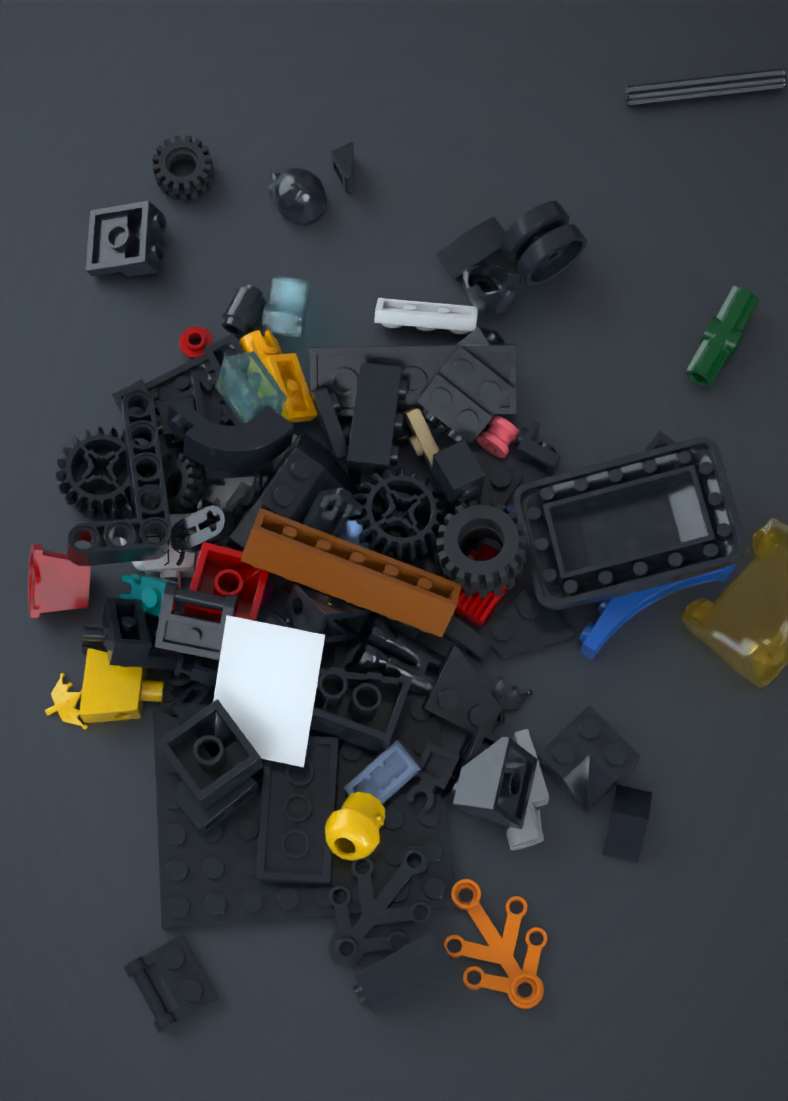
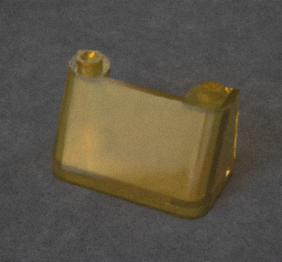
[681,517,788,688]

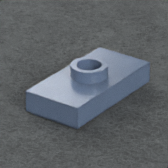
[343,740,422,804]

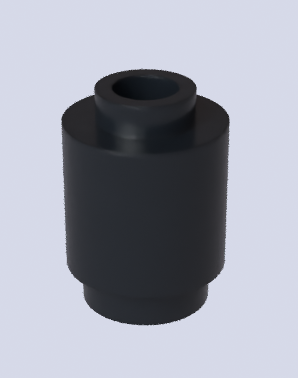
[222,285,266,337]

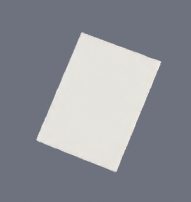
[213,615,325,767]

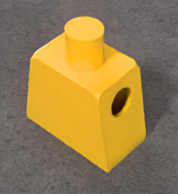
[79,649,165,723]

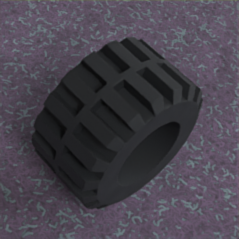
[436,500,527,598]

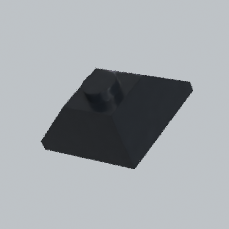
[453,737,538,829]

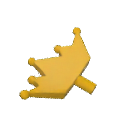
[45,673,88,730]

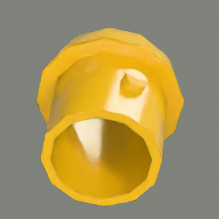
[325,792,385,861]

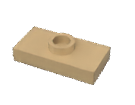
[404,407,439,471]

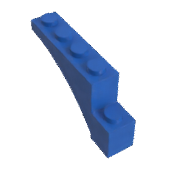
[579,562,738,660]

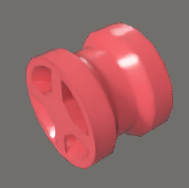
[477,415,519,458]

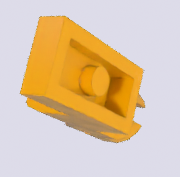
[239,329,317,423]

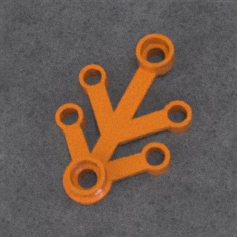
[443,879,547,1009]

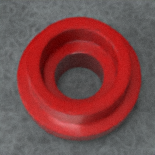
[179,326,213,359]

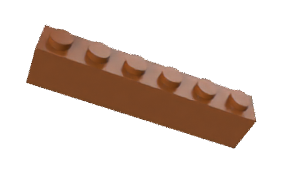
[240,508,462,637]

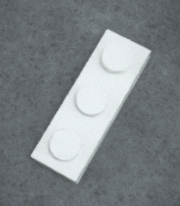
[374,298,478,334]

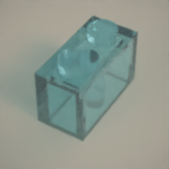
[216,351,287,424]

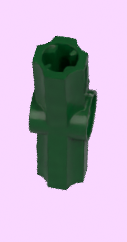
[685,285,759,387]

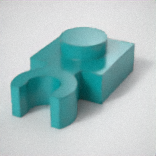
[120,574,178,617]

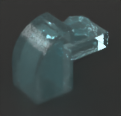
[262,276,311,337]

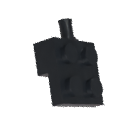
[81,597,180,670]

